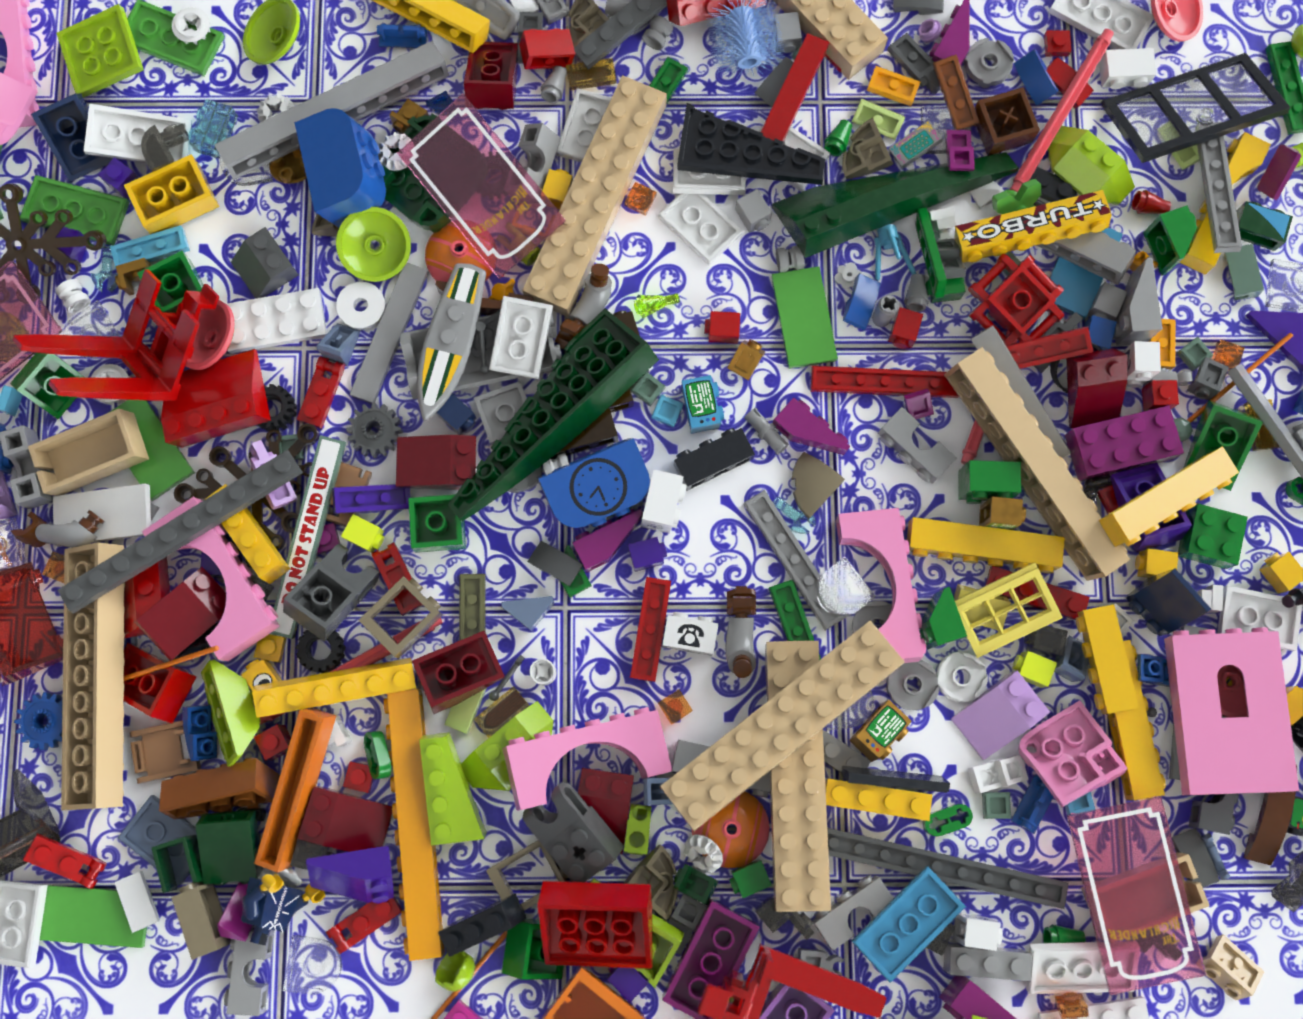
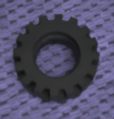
[296,630,346,673]

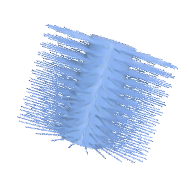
[706,0,785,79]

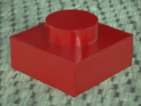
[1044,30,1071,57]
[343,761,373,793]

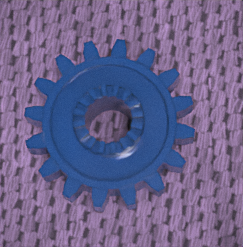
[14,692,63,750]

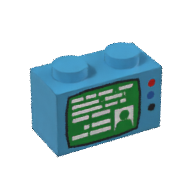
[681,375,724,434]

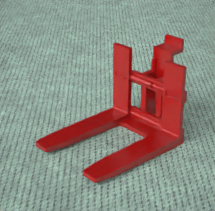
[13,269,220,401]
[698,944,886,1019]

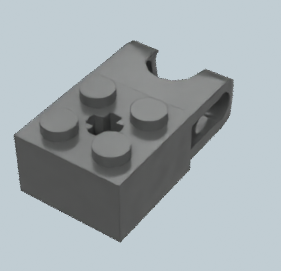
[283,544,380,642]
[523,782,624,882]

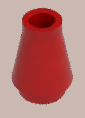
[1131,190,1171,214]

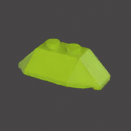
[1048,126,1135,205]
[201,660,260,767]
[461,701,554,791]

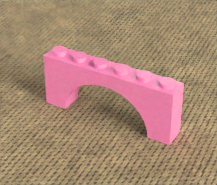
[0,0,39,128]
[142,496,280,661]
[836,508,926,663]
[502,707,672,811]

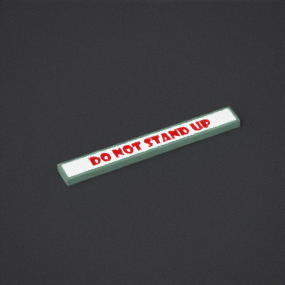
[271,435,347,639]

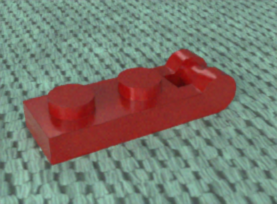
[297,356,345,429]
[371,542,423,616]
[23,833,107,889]
[325,896,403,955]

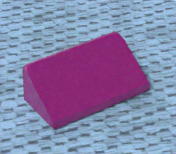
[1257,144,1301,200]
[218,882,253,942]

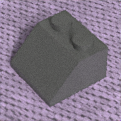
[231,227,299,299]

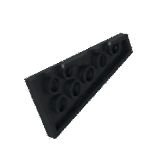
[677,103,826,185]

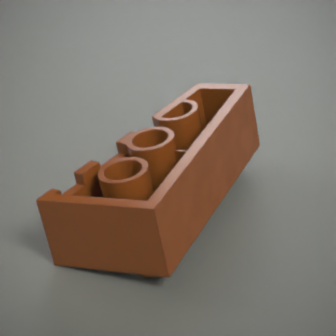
[159,758,280,819]

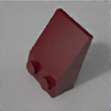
[464,42,518,110]
[1066,348,1128,429]
[395,434,476,490]
[135,567,226,661]
[412,630,505,715]
[578,768,634,854]
[297,786,393,852]

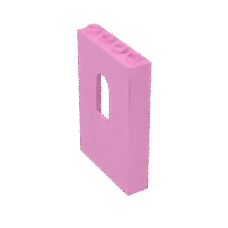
[1164,627,1299,795]

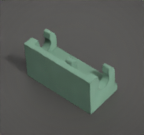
[1224,244,1264,300]

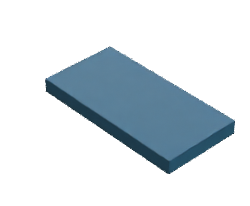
[1049,228,1123,320]
[851,866,966,983]

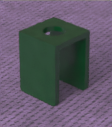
[151,835,203,893]

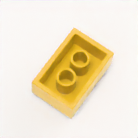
[124,154,220,234]

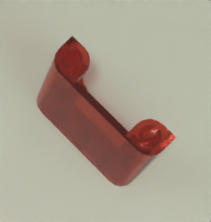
[0,562,63,686]

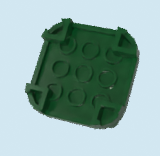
[382,113,489,233]

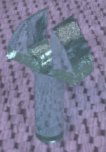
[91,246,118,293]
[773,497,816,534]

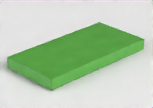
[127,0,225,77]
[20,175,130,246]
[771,266,838,369]
[108,400,195,501]
[39,884,152,948]

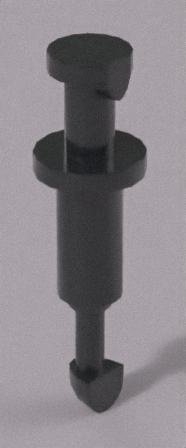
[1282,588,1303,608]

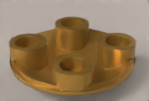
[269,148,307,184]

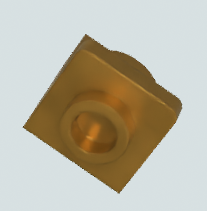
[389,99,429,134]
[115,258,152,296]
[727,339,765,380]

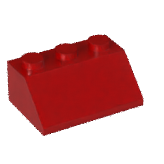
[124,557,170,639]

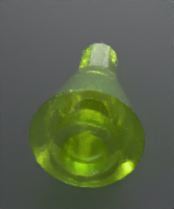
[634,293,680,318]

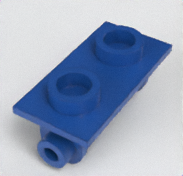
[377,23,427,48]
[1011,775,1053,834]

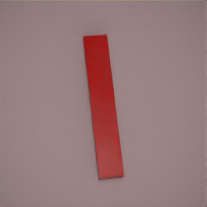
[761,33,829,142]
[810,366,959,398]

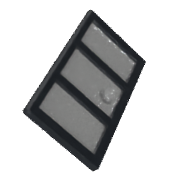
[1101,53,1291,163]

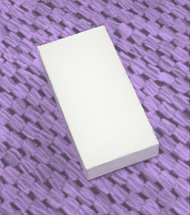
[114,871,160,933]

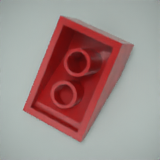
[123,643,197,724]

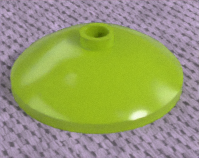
[243,0,300,65]
[336,207,411,282]

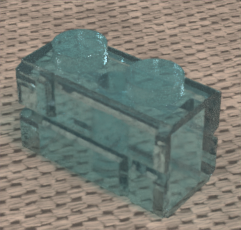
[188,99,238,159]

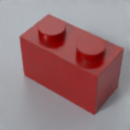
[519,28,575,69]

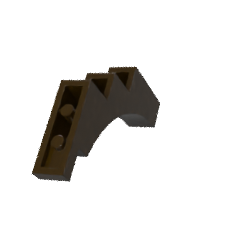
[550,311,649,459]

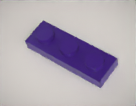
[332,484,411,514]

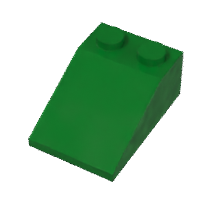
[1183,400,1263,491]

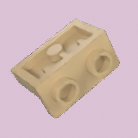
[1195,934,1265,1001]

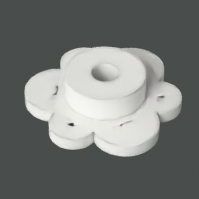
[834,263,862,290]
[272,868,302,888]

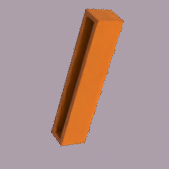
[254,708,336,873]

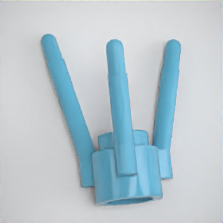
[874,224,917,281]

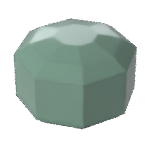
[1174,417,1193,442]

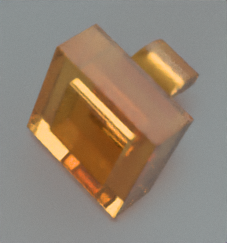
[624,182,657,216]

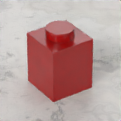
[888,307,923,349]
[704,311,740,344]
[1142,380,1179,412]
[254,724,291,760]

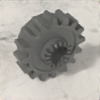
[346,402,403,458]

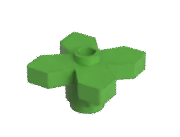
[992,179,1041,214]

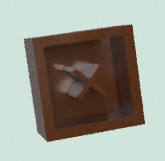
[975,87,1040,156]

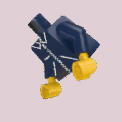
[241,874,326,946]

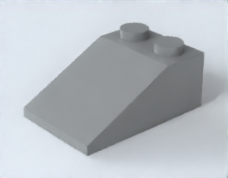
[1113,257,1163,346]

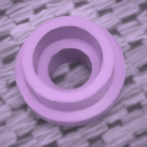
[918,19,942,43]

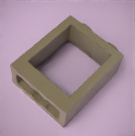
[358,576,443,659]
[486,840,568,911]
[171,881,231,960]

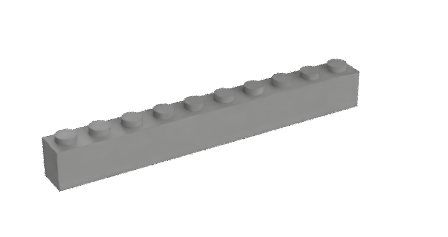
[215,41,449,180]

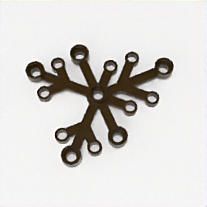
[0,183,107,304]
[174,424,319,569]

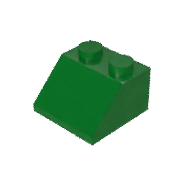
[1143,205,1197,276]
[10,352,86,419]
[919,586,967,650]
[502,919,564,980]

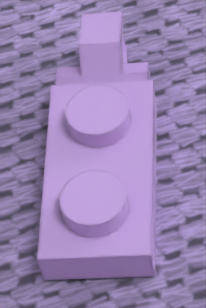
[249,440,297,510]

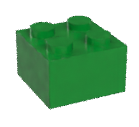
[137,251,204,313]
[958,460,1021,504]
[408,494,466,553]
[1178,503,1248,569]

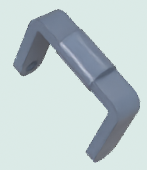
[1200,833,1231,880]

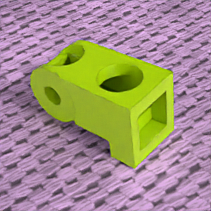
[624,804,652,856]

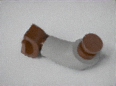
[555,263,612,349]
[11,510,105,548]
[725,586,756,678]

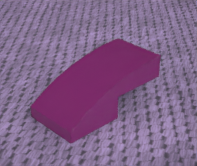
[945,130,975,171]

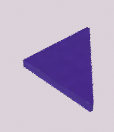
[1245,311,1303,372]

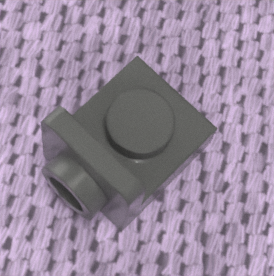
[1187,357,1229,400]

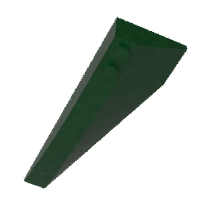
[772,152,1019,258]
[448,308,659,522]

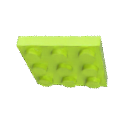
[56,4,144,98]

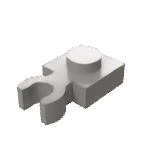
[1143,368,1193,386]
[797,948,844,976]

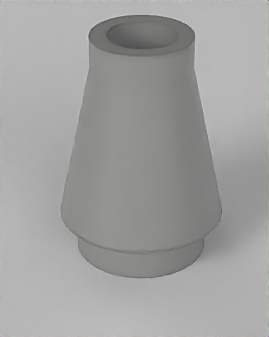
[540,66,567,103]
[904,274,929,312]

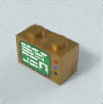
[979,496,1026,530]
[849,700,912,762]

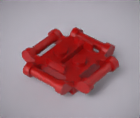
[968,254,1064,345]

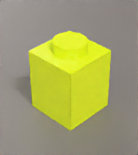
[341,514,384,553]
[1012,651,1057,688]

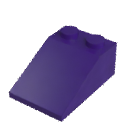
[1110,462,1192,552]
[306,846,394,903]

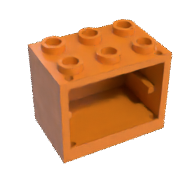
[541,966,646,1019]

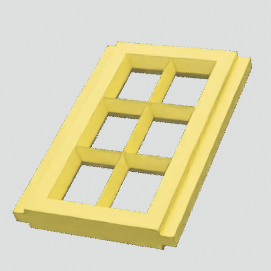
[955,562,1062,658]

